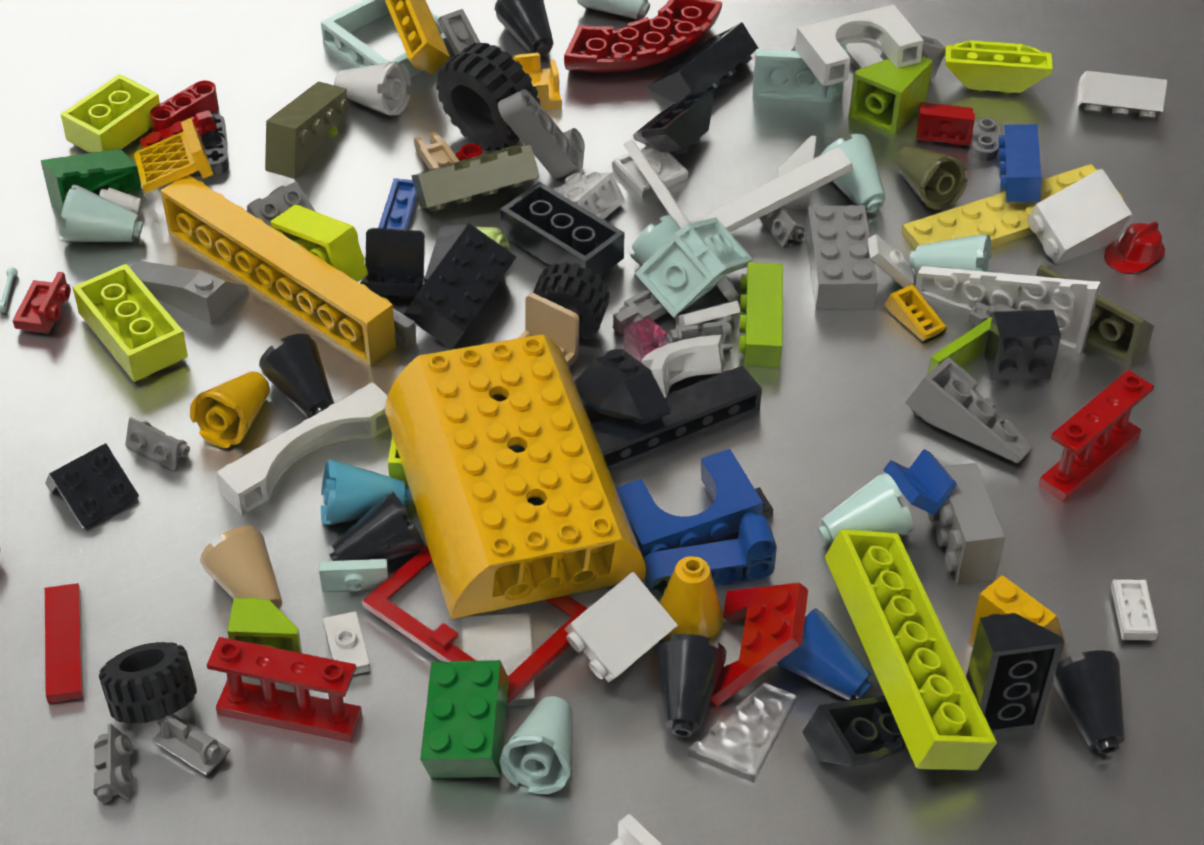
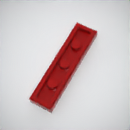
[44,583,83,703]

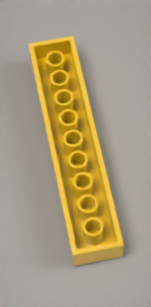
[161,175,396,367]

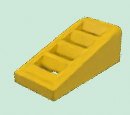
[884,284,947,341]

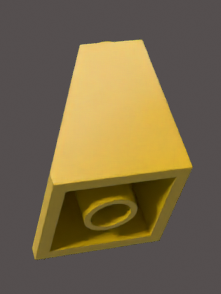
[968,575,1065,648]

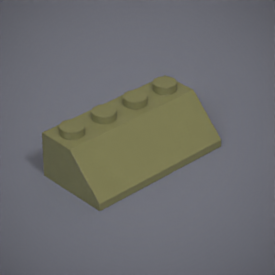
[1036,265,1154,366]

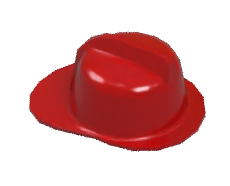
[1104,221,1165,274]

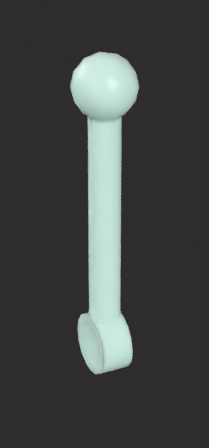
[0,267,18,313]

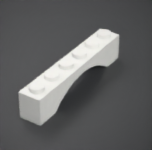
[216,382,390,515]

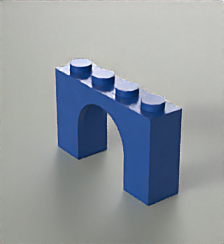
[616,449,763,558]

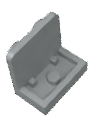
[246,181,316,227]

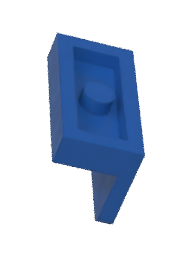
[883,449,957,515]

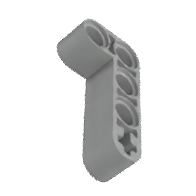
[498,89,585,179]

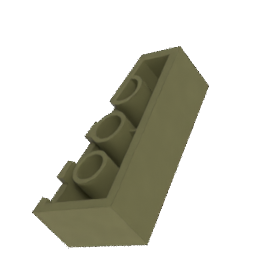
[265,81,349,179]
[411,144,540,212]

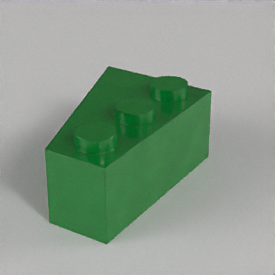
[40,149,141,214]

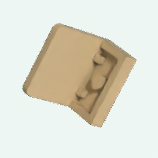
[518,293,579,368]

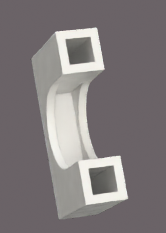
[795,4,924,86]

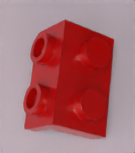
[12,272,71,333]

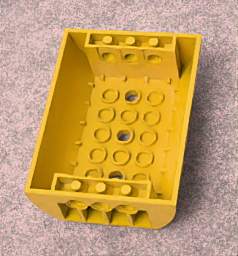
[385,334,646,619]

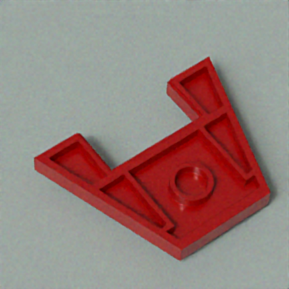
[711,582,809,706]

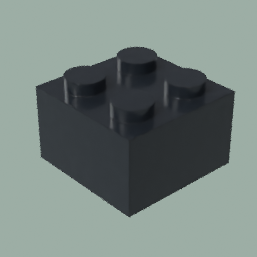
[984,310,1061,380]

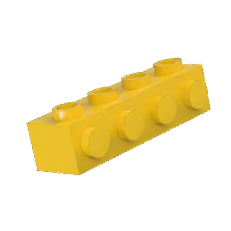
[385,0,450,76]

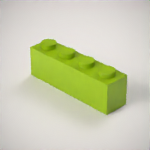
[739,262,783,368]

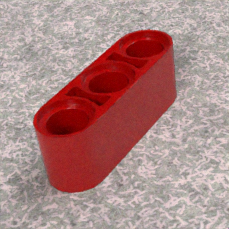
[150,80,219,132]

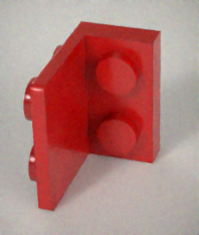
[916,102,975,145]

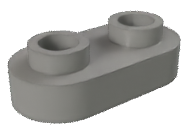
[970,118,1000,161]

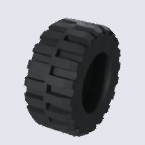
[436,43,541,151]

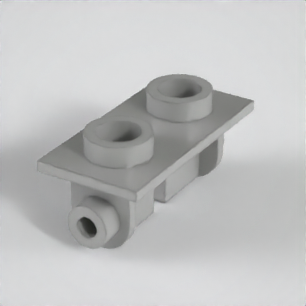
[760,206,805,248]
[667,320,733,350]
[125,417,190,471]
[152,714,230,776]
[93,723,133,802]

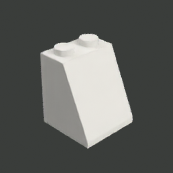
[1027,168,1132,265]
[565,572,678,683]

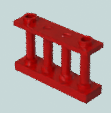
[1038,370,1154,503]
[206,637,362,743]

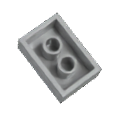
[928,463,1005,584]

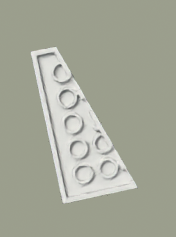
[915,266,1101,355]

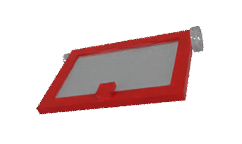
[362,545,588,705]

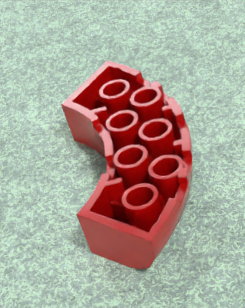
[564,0,722,73]

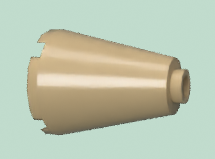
[200,525,283,609]

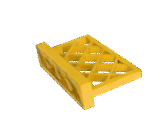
[134,118,214,193]

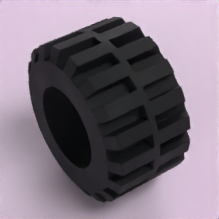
[533,262,610,342]
[99,642,197,724]

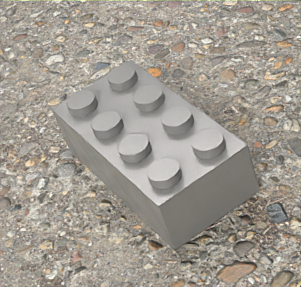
[805,205,878,310]

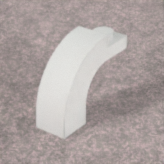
[642,335,725,398]

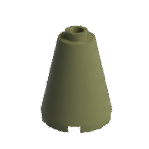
[895,146,968,210]

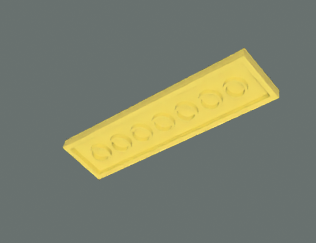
[901,164,1123,250]

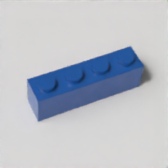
[998,124,1041,202]

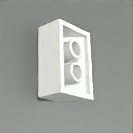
[1079,71,1167,119]

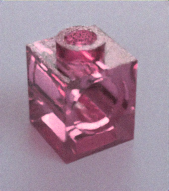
[623,316,667,363]

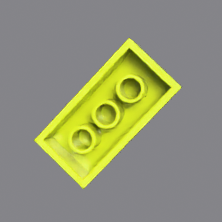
[72,263,188,382]

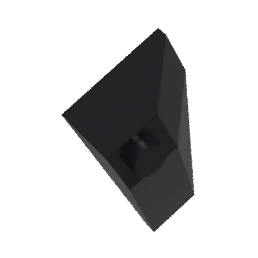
[802,695,906,766]

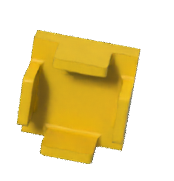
[514,53,562,111]

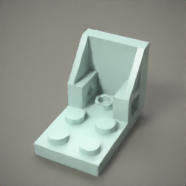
[752,44,847,102]
[635,217,754,317]

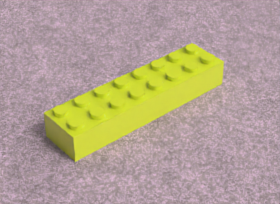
[825,529,997,770]

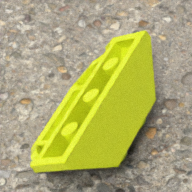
[945,40,1053,93]

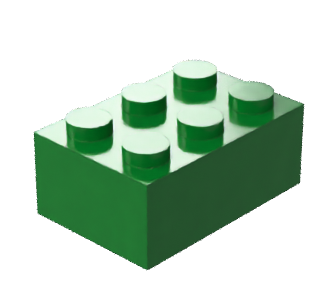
[420,660,509,778]

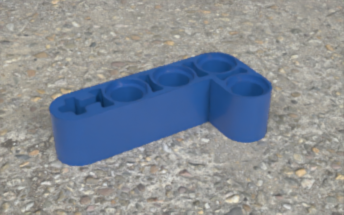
[643,515,777,596]

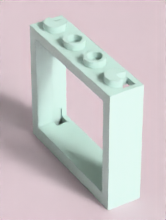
[320,0,455,78]

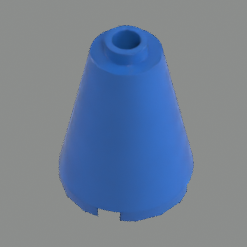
[777,608,872,701]

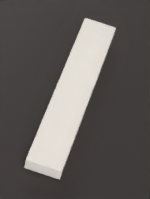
[690,146,854,233]

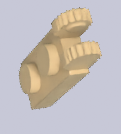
[414,132,459,170]

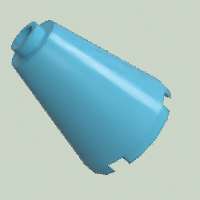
[321,460,411,525]

